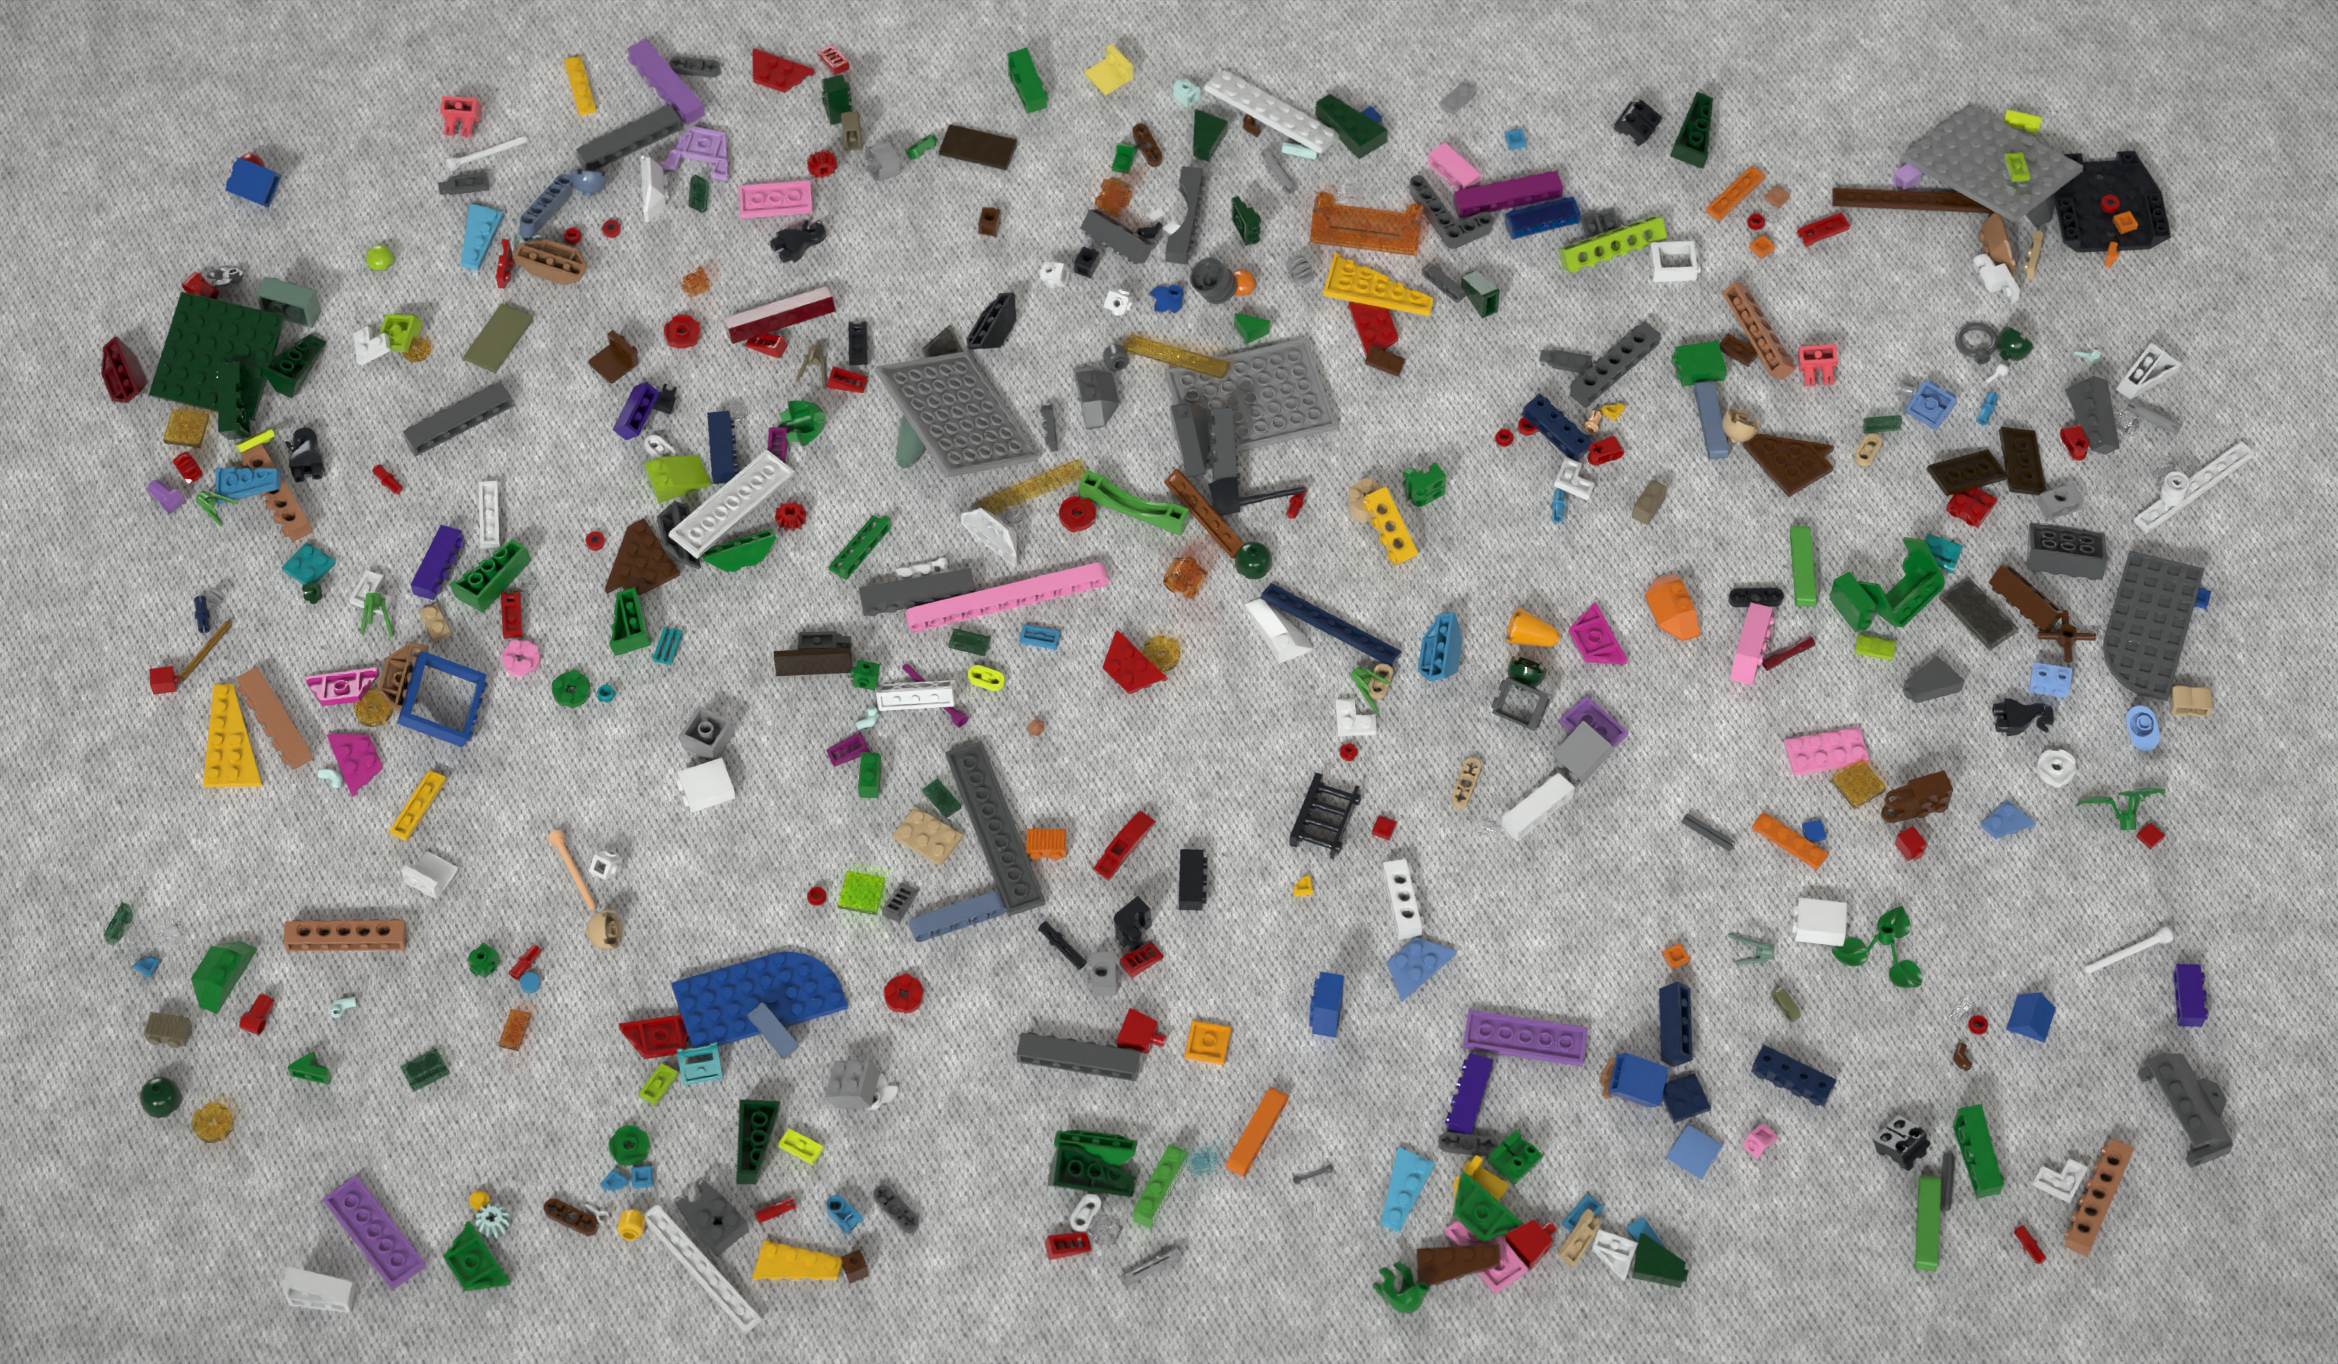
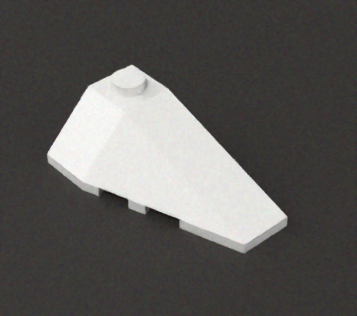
[1245,598,1313,664]

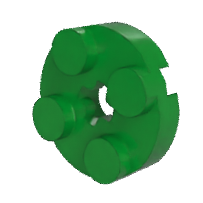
[552,670,591,708]
[609,1125,650,1166]

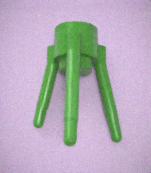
[196,491,238,526]
[360,593,394,637]
[1350,667,1390,713]

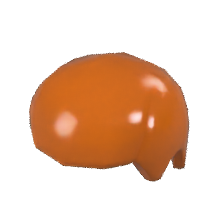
[1233,270,1256,296]

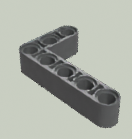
[1409,175,1493,249]

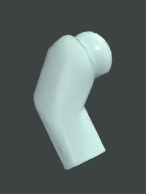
[855,706,879,731]
[318,768,343,788]
[330,997,357,1018]

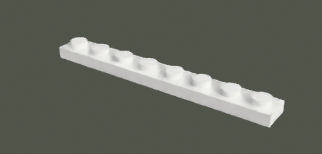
[2133,441,2255,534]
[644,1204,762,1334]

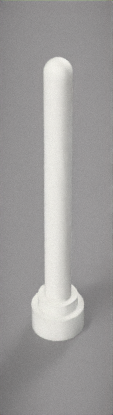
[445,136,528,173]
[2085,926,2173,973]

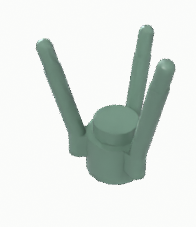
[1728,933,1774,965]

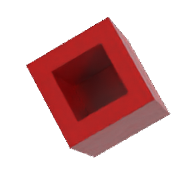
[149,666,180,694]
[1895,826,1927,861]

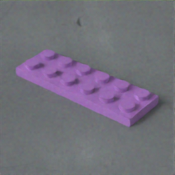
[1463,1010,1588,1067]
[322,1175,427,1291]

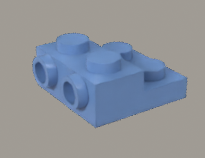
[1905,380,1957,431]

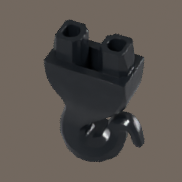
[770,219,827,264]
[285,428,325,483]
[1992,698,2054,736]

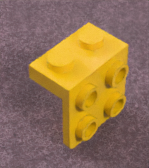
[1452,1155,1508,1201]

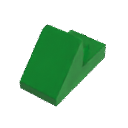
[1112,142,1138,174]
[287,1052,332,1085]

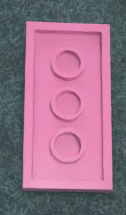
[739,180,812,219]
[1784,727,1870,776]
[1444,1221,1528,1294]

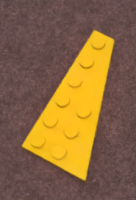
[1323,252,1434,317]
[203,684,262,787]

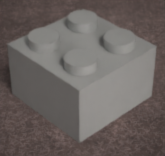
[679,706,734,761]
[825,1060,880,1108]

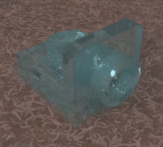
[1187,1146,1218,1176]

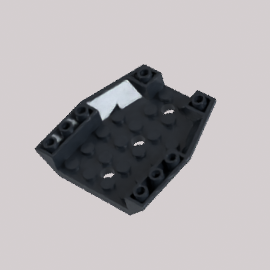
[2054,151,2171,253]

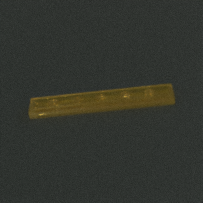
[1123,334,1230,379]
[978,459,1086,515]

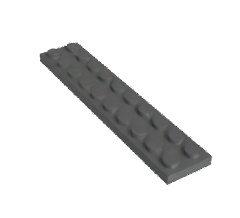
[945,741,1046,917]

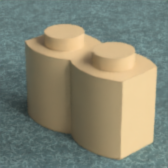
[2170,685,2212,717]

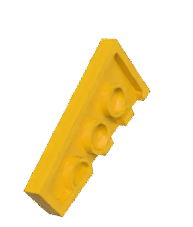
[752,1240,842,1280]

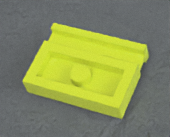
[234,429,275,452]

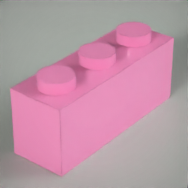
[1428,142,1481,190]

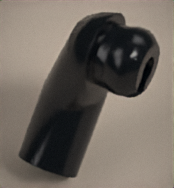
[1136,221,1162,239]

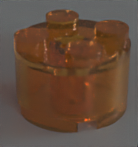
[1095,177,1133,218]
[1163,556,1208,599]

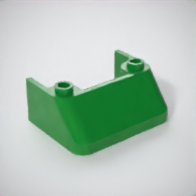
[1858,537,1945,627]

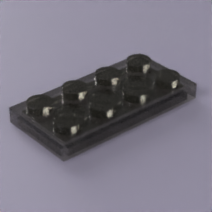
[1939,577,2019,651]

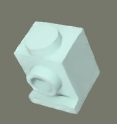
[1173,79,1200,108]

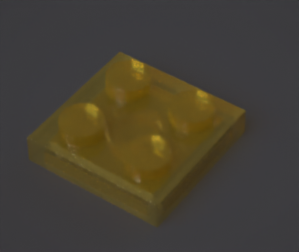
[163,409,210,448]
[1831,759,1886,810]

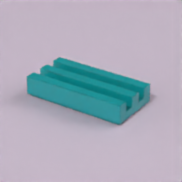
[653,627,683,665]

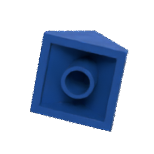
[2006,992,2056,1043]

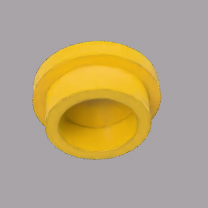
[469,1190,490,1210]

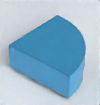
[132,957,160,977]
[600,1169,629,1190]

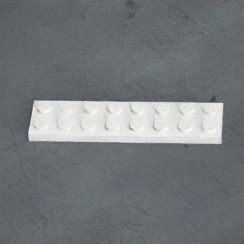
[1204,70,1339,154]
[669,449,795,559]

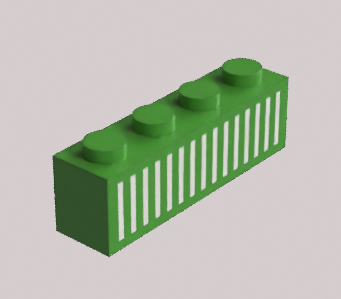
[1133,1144,1187,1229]

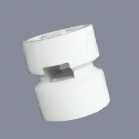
[2160,471,2189,506]

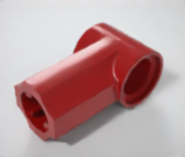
[181,271,220,299]
[239,994,275,1035]

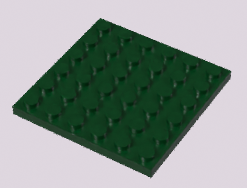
[149,292,286,421]

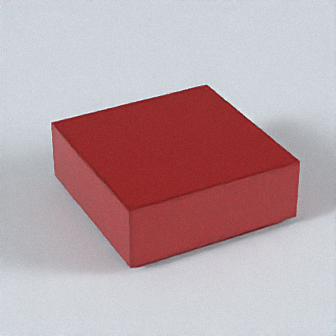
[2136,823,2165,850]

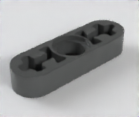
[670,56,721,78]
[1422,263,1466,303]
[1438,1132,1498,1157]
[873,1185,919,1233]

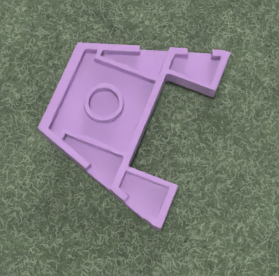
[660,126,728,181]

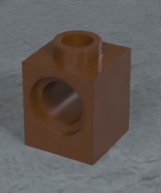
[978,207,1001,237]
[841,1249,869,1284]

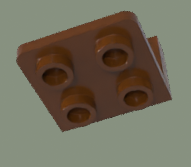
[588,330,639,384]

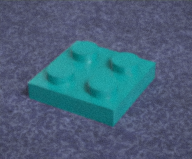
[281,542,336,585]

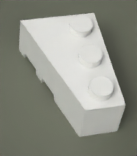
[2116,343,2181,400]
[282,1267,356,1313]

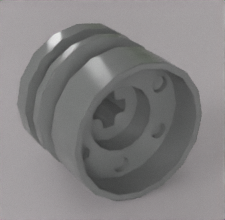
[1190,257,1237,305]

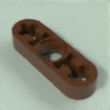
[1132,123,1162,167]
[543,1198,598,1236]

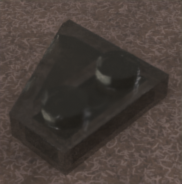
[922,325,963,358]

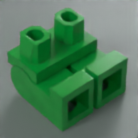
[1403,462,1446,507]
[1488,1130,1544,1184]

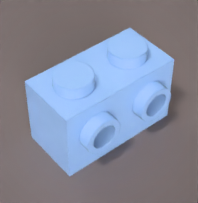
[2029,662,2072,698]

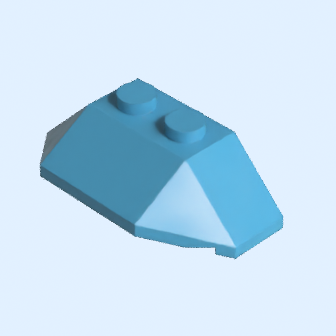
[1418,612,1463,682]

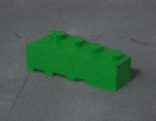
[449,540,531,613]
[1952,1104,2005,1199]

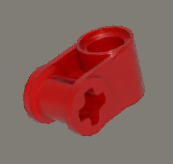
[2060,424,2089,461]
[1587,436,1625,466]

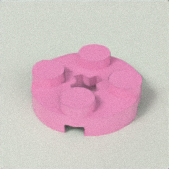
[502,640,541,676]

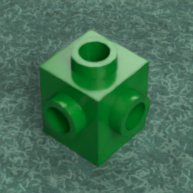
[850,660,880,691]
[467,943,501,979]

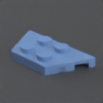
[1387,937,1456,1002]

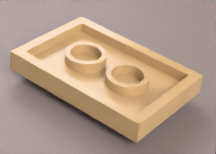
[893,807,963,867]

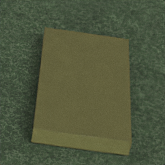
[463,303,533,373]

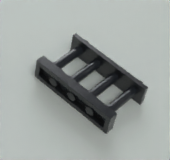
[1289,772,1362,859]

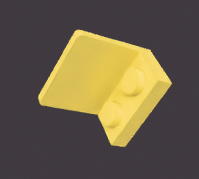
[1085,44,1133,95]

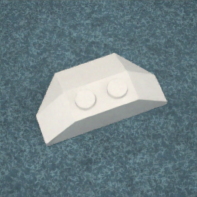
[640,155,669,222]
[961,508,1017,568]

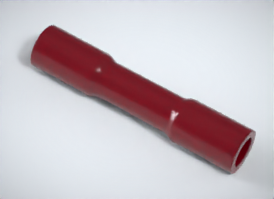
[1762,636,1815,671]

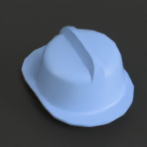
[2126,705,2160,751]

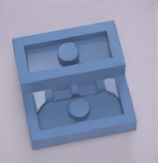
[1666,1124,1723,1180]

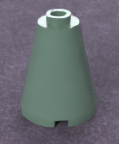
[895,415,926,468]

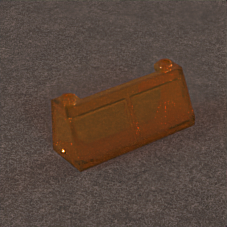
[1310,192,1424,256]

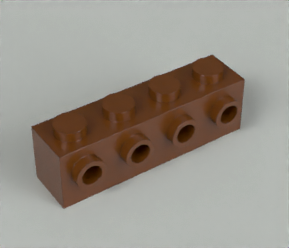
[1988,565,2064,631]

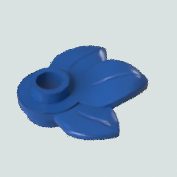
[1150,285,1184,313]

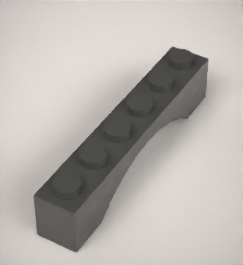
[1165,166,1206,265]

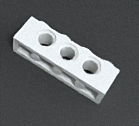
[1382,859,1425,940]

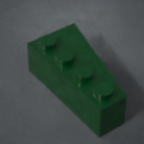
[1670,92,1713,169]

